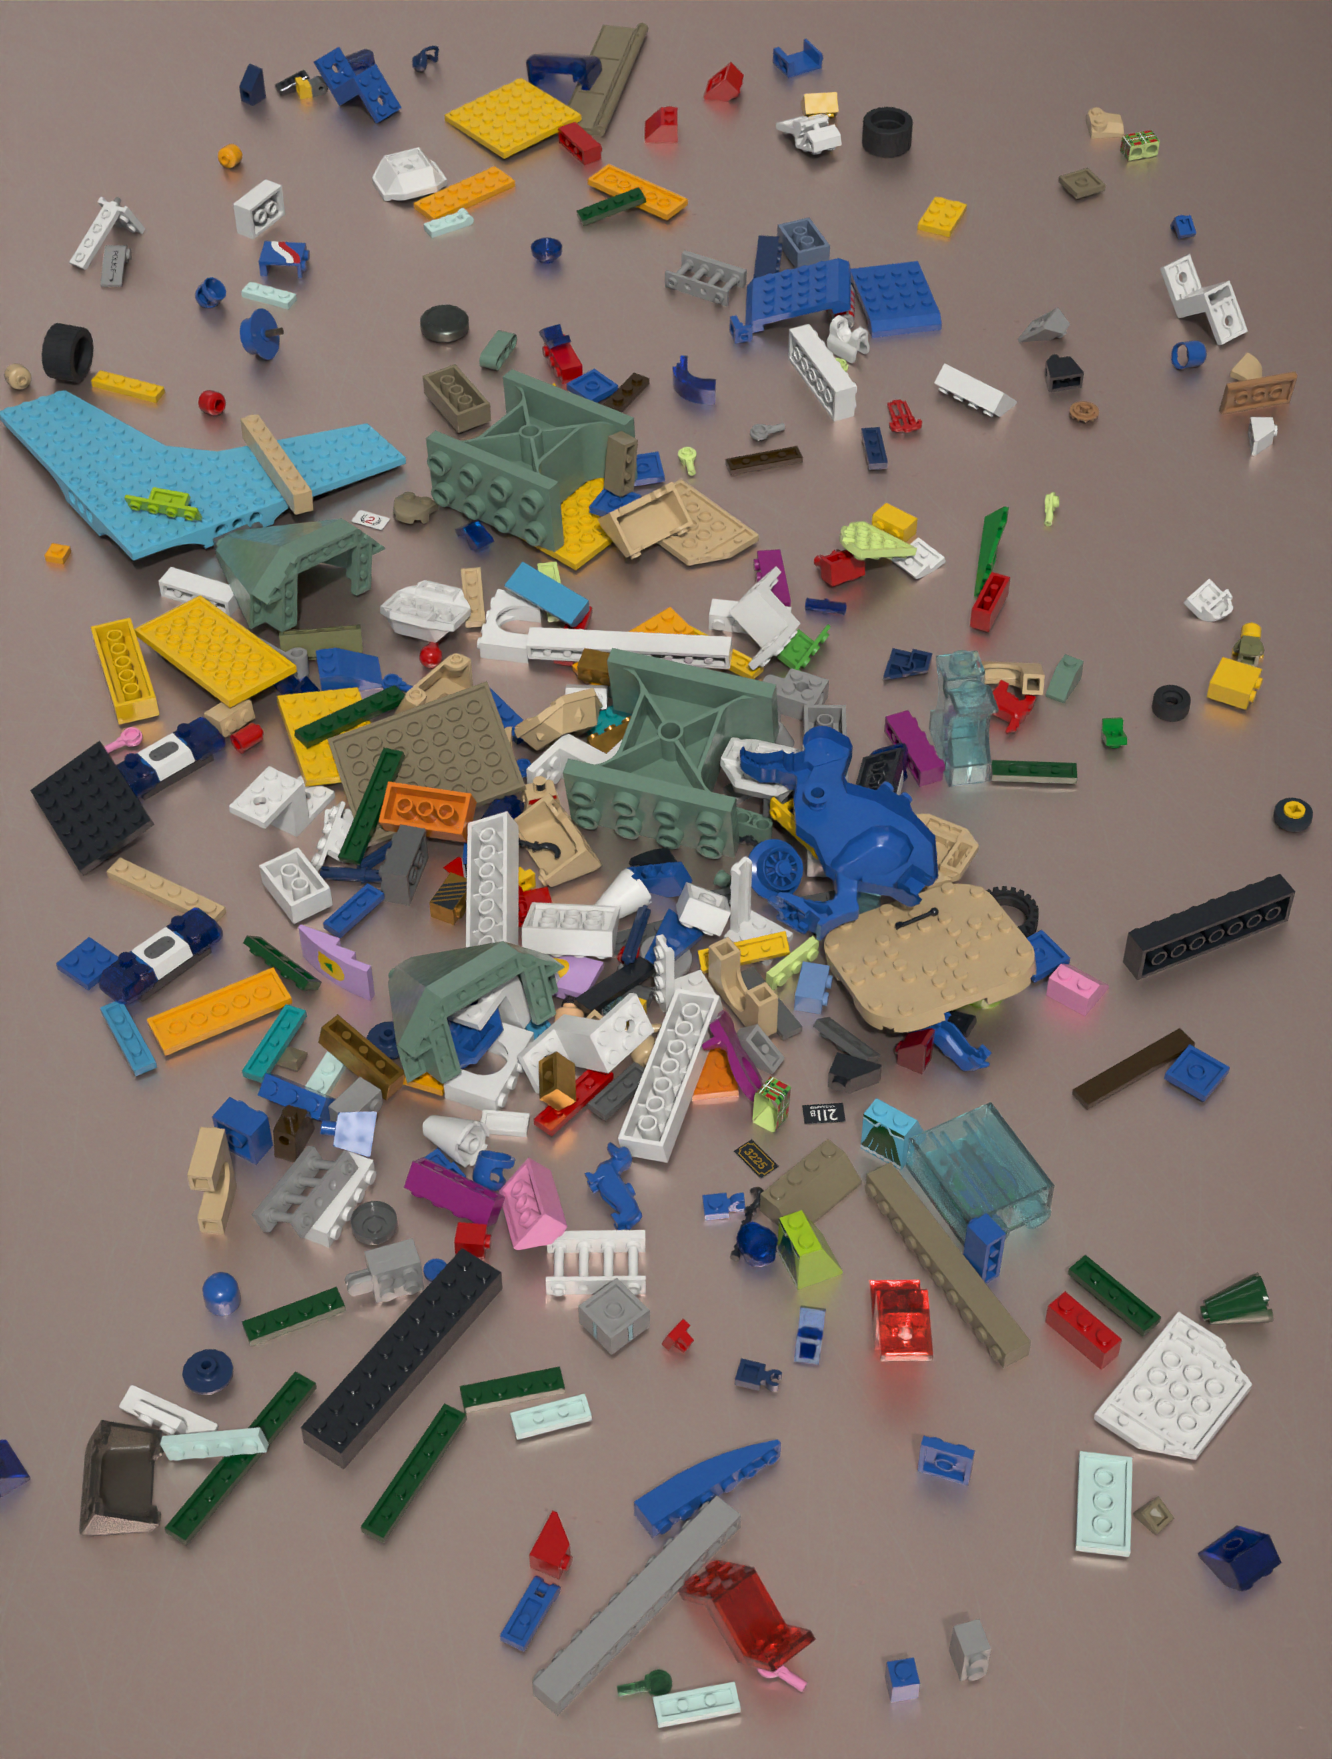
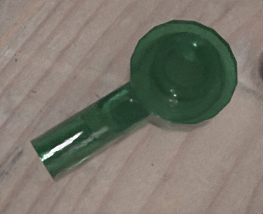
[617,1669,673,1697]

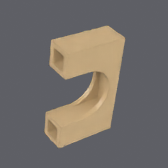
[957,660,1045,695]
[708,937,778,1036]
[187,1127,237,1234]

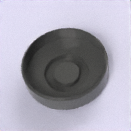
[350,1201,398,1245]

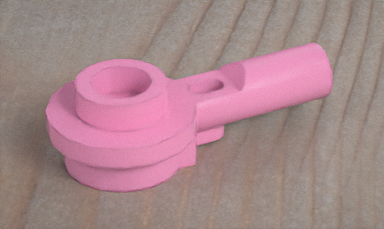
[104,727,143,753]
[756,1650,808,1692]

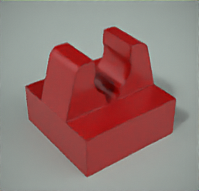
[662,1319,694,1353]

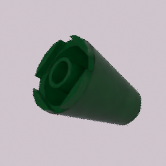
[1200,1272,1273,1325]

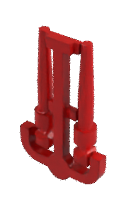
[887,399,922,433]

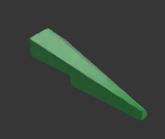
[974,506,1009,597]

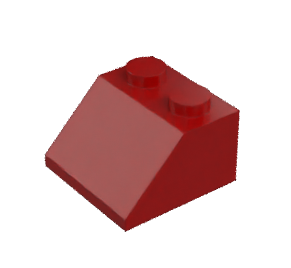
[703,62,744,102]
[645,106,678,143]

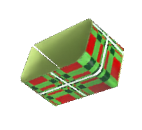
[1120,130,1160,161]
[752,1076,791,1132]

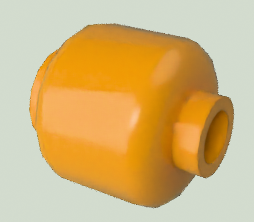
[218,144,243,168]

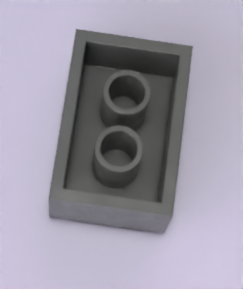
[379,824,429,906]

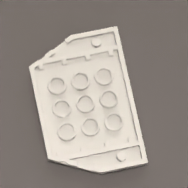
[1094,1312,1252,1460]

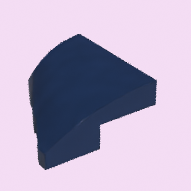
[883,648,933,680]

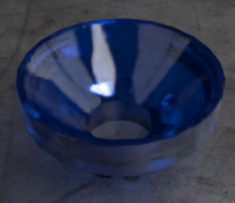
[531,237,562,264]

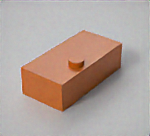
[379,781,477,843]

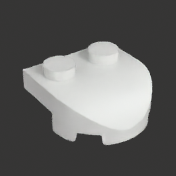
[1183,579,1234,622]

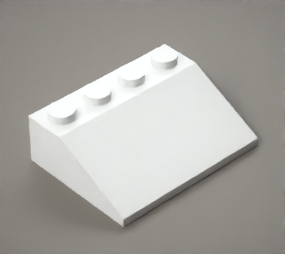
[522,902,620,959]

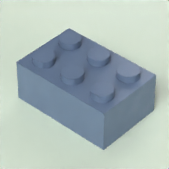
[777,218,830,268]

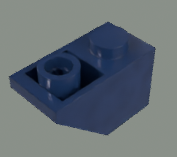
[239,64,266,106]

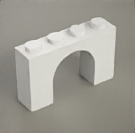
[477,589,544,664]
[444,1022,534,1111]

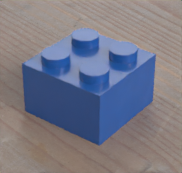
[212,1097,273,1165]

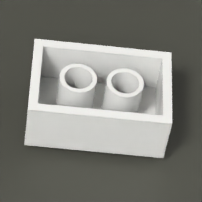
[233,179,286,240]
[259,848,333,924]

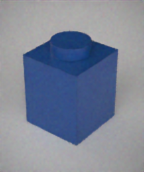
[885,1658,920,1703]

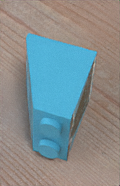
[861,1098,926,1170]

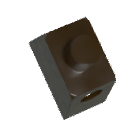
[273,1105,315,1163]

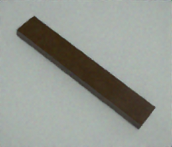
[1072,1028,1195,1110]

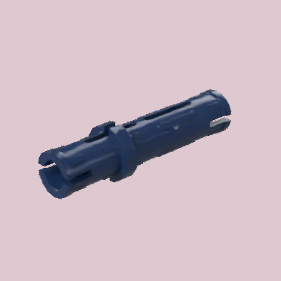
[320,866,382,884]

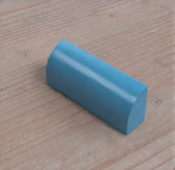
[504,562,590,627]

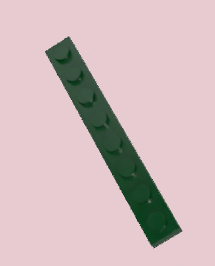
[165,1371,317,1546]

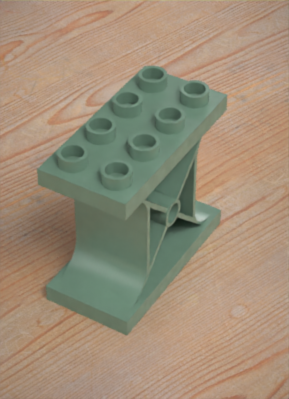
[426,369,638,552]
[563,648,779,859]

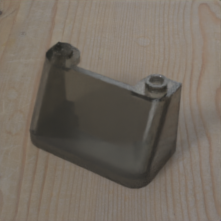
[79,1420,164,1536]

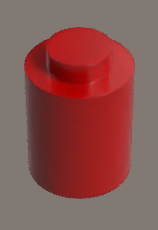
[230,723,264,753]

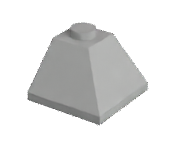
[1017,307,1070,342]

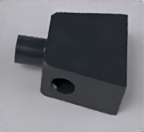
[1044,354,1084,392]

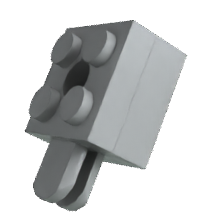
[763,668,829,721]
[345,1238,424,1303]

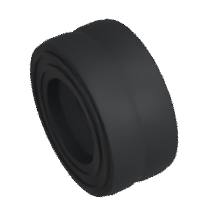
[1152,685,1191,722]

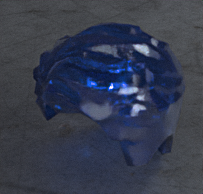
[736,1222,778,1267]

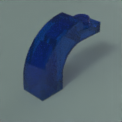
[672,355,716,405]

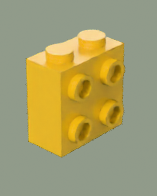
[1207,657,1263,710]

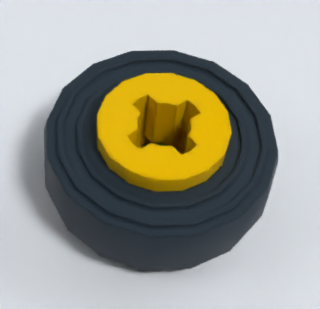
[1273,797,1313,832]

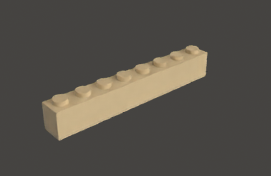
[240,414,313,515]

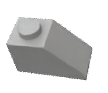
[737,1024,785,1074]

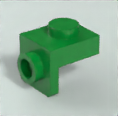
[1101,717,1127,748]

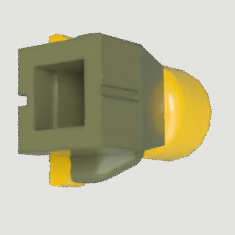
[1232,622,1264,667]

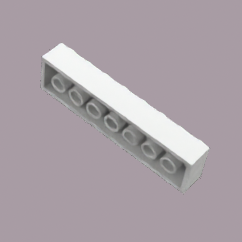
[466,812,519,947]
[618,989,723,1163]

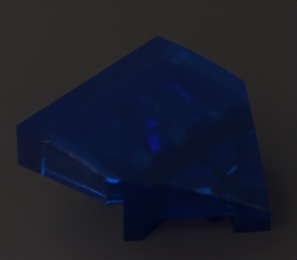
[345,49,375,71]

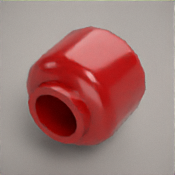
[198,390,226,416]

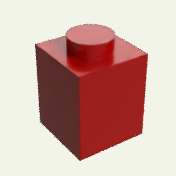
[454,1222,492,1259]

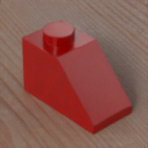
[529,1510,573,1579]

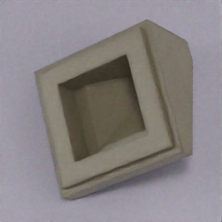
[276,1046,308,1071]
[1133,1496,1174,1535]

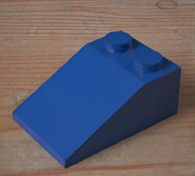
[316,648,382,691]

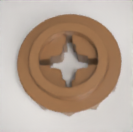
[1069,401,1099,424]

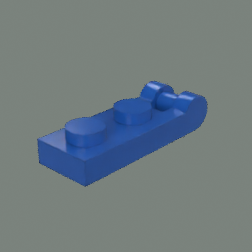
[500,1575,561,1652]

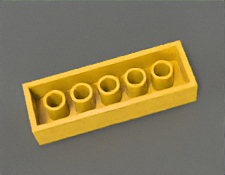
[91,618,159,725]

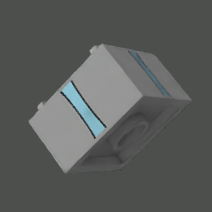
[578,1278,650,1355]

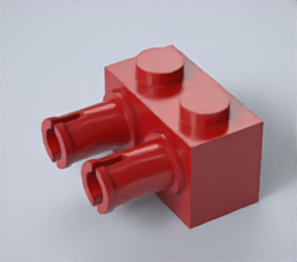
[814,549,865,586]

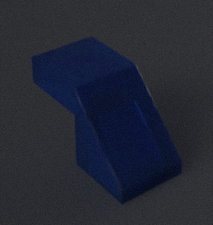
[539,324,571,349]
[455,521,495,550]
[273,674,320,695]
[794,1305,826,1365]

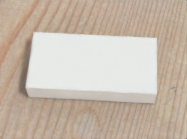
[481,1109,530,1137]

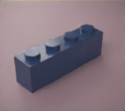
[754,235,782,278]

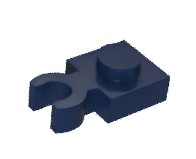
[735,1358,782,1392]

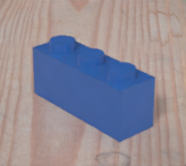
[258,1073,336,1121]
[963,1213,1006,1284]

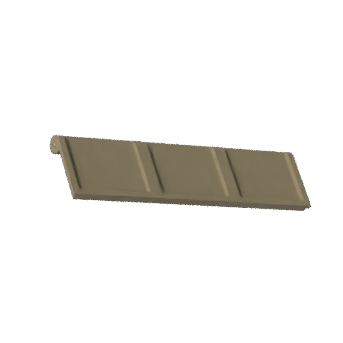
[567,23,648,137]

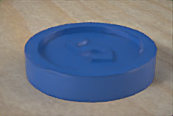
[423,1259,447,1282]

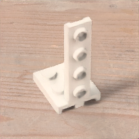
[69,197,145,270]
[724,856,793,966]
[652,934,716,1013]

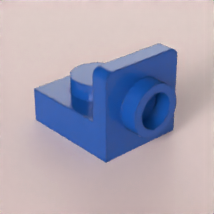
[1170,215,1196,239]
[729,315,753,344]

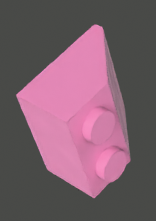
[1046,964,1109,1016]

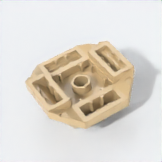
[514,688,603,750]
[915,814,979,890]

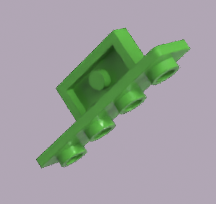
[777,624,831,671]

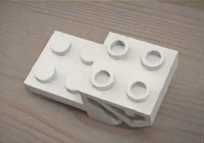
[776,114,842,154]

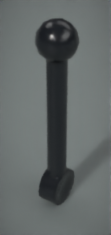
[895,907,939,930]

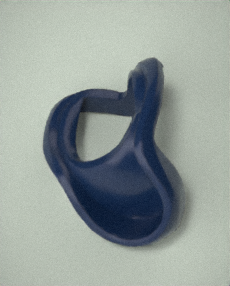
[412,46,439,72]

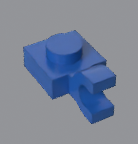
[702,1192,745,1221]

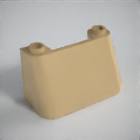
[597,482,693,560]
[393,653,473,715]
[514,793,603,888]

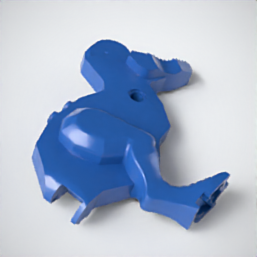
[740,726,938,941]

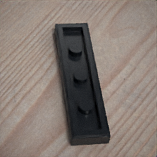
[574,956,656,1015]

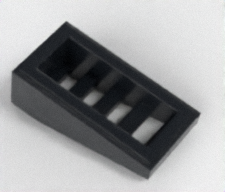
[275,70,310,96]

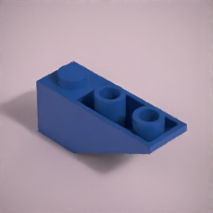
[627,862,693,897]

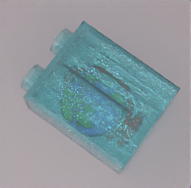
[906,1102,1055,1247]

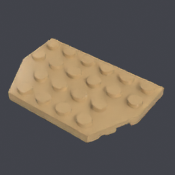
[657,479,759,566]

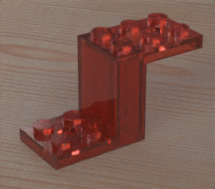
[870,1280,933,1361]
[678,1560,816,1672]

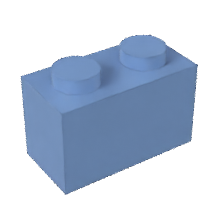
[794,961,833,1014]

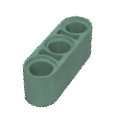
[479,330,517,371]
[737,807,773,843]

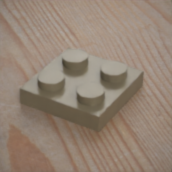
[1058,168,1106,199]

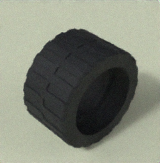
[862,107,913,158]
[41,323,94,383]

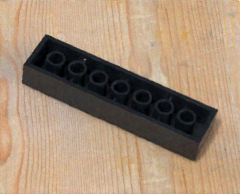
[1123,874,1296,980]

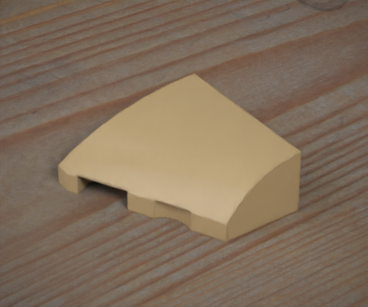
[1230,352,1262,381]

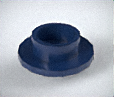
[366,1021,400,1059]
[182,1349,234,1395]

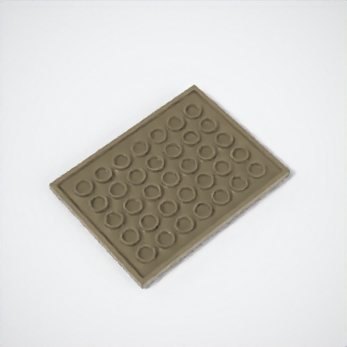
[328,681,526,847]

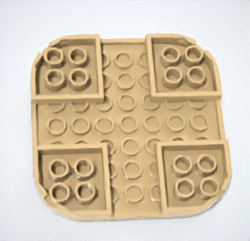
[824,882,1036,1032]

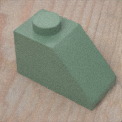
[1045,654,1084,703]

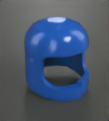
[195,277,226,308]
[1171,341,1207,369]
[472,1150,515,1191]
[202,1272,241,1316]

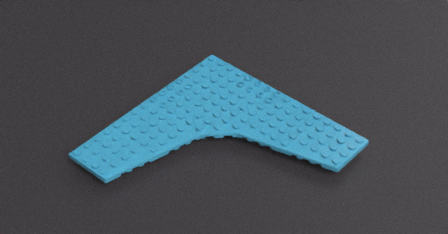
[0,390,406,560]

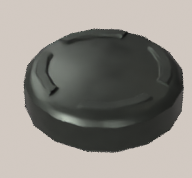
[420,304,469,343]

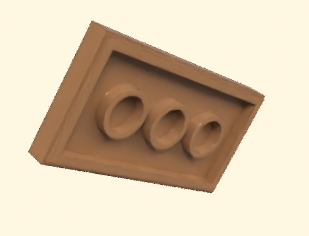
[1219,372,1298,415]

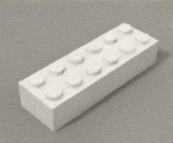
[788,324,857,421]

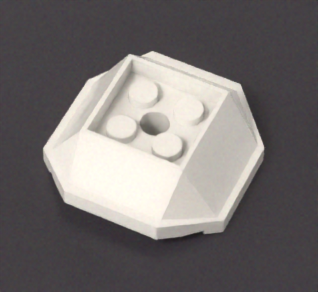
[372,147,447,201]
[380,580,471,643]
[720,737,802,802]

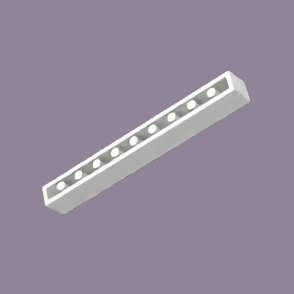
[526,627,733,669]

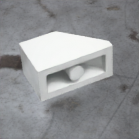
[1248,417,1277,456]

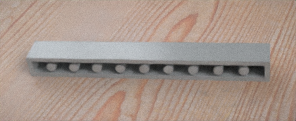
[532,1496,741,1716]

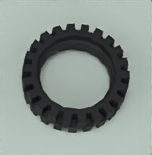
[986,886,1039,938]

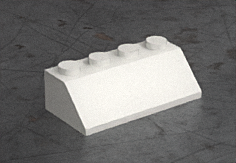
[934,363,1017,417]

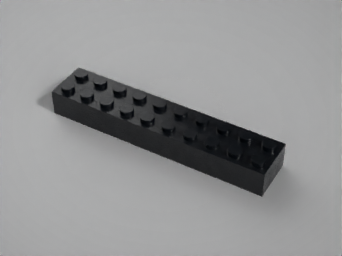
[301,1248,503,1470]

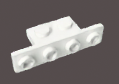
[310,801,351,871]
[119,1385,219,1435]

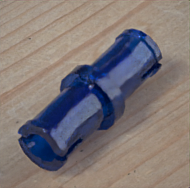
[805,598,847,615]

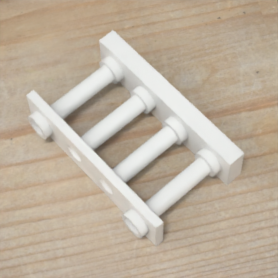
[546,1230,646,1296]

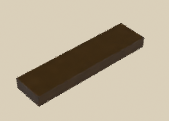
[725,446,803,476]

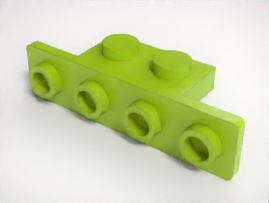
[124,487,202,521]

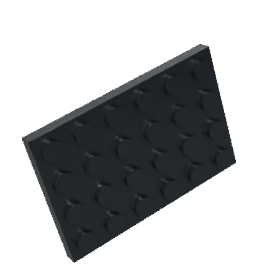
[30,740,155,876]

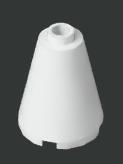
[594,868,652,919]
[423,1115,490,1167]

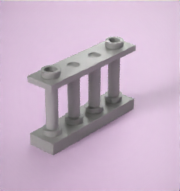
[665,250,747,307]
[252,1146,359,1238]

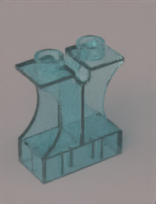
[929,650,999,787]

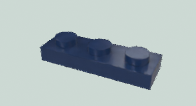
[861,427,888,470]

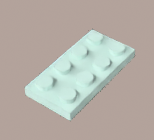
[1075,1451,1133,1557]

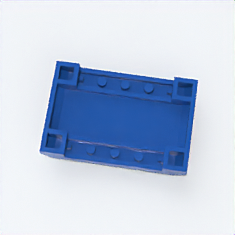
[745,258,851,333]
[851,261,942,338]

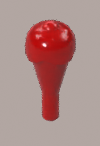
[419,640,442,669]

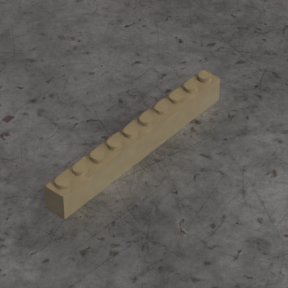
[864,1162,1031,1368]

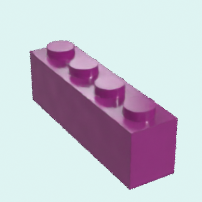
[753,549,791,607]
[884,710,945,787]
[404,1157,505,1227]

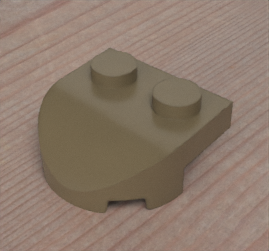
[393,492,439,524]

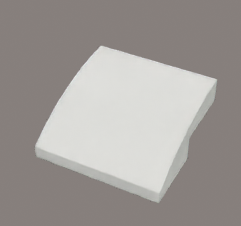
[890,537,946,579]

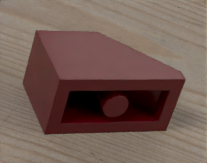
[895,1028,935,1075]

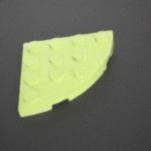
[839,521,917,560]

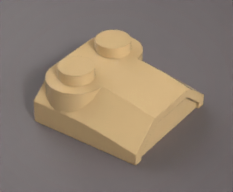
[1085,107,1124,139]

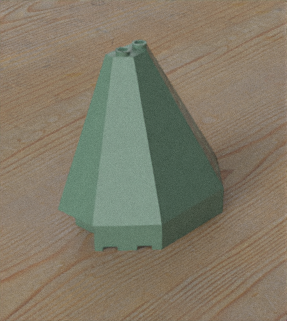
[216,518,385,632]
[388,941,565,1084]

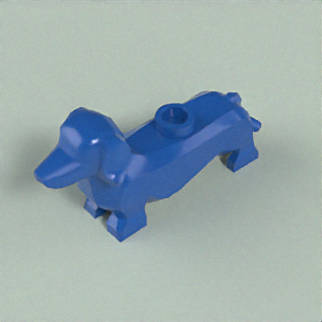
[908,1012,991,1071]
[585,1142,642,1230]

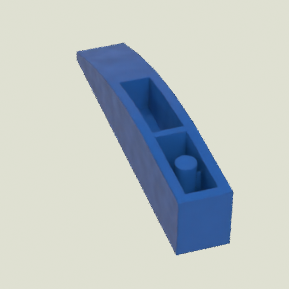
[634,1439,781,1538]

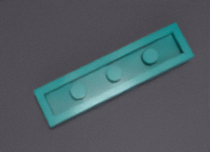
[242,1004,307,1083]

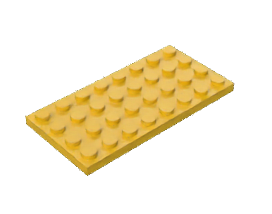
[134,595,297,708]

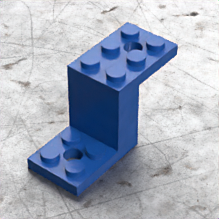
[313,47,402,124]

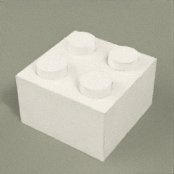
[676,882,731,936]

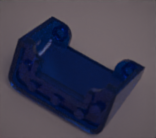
[526,52,602,90]

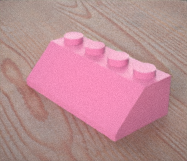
[499,1158,568,1250]

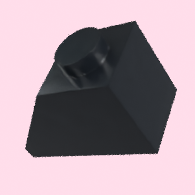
[828,1052,882,1093]

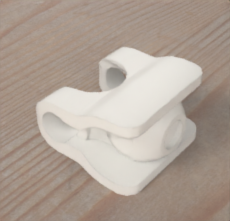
[827,315,870,364]

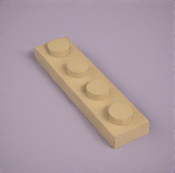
[461,567,486,628]

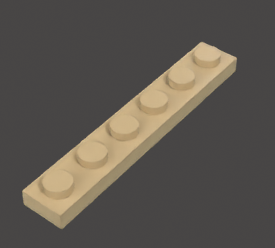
[107,858,226,927]

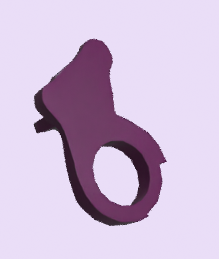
[702,1009,763,1102]

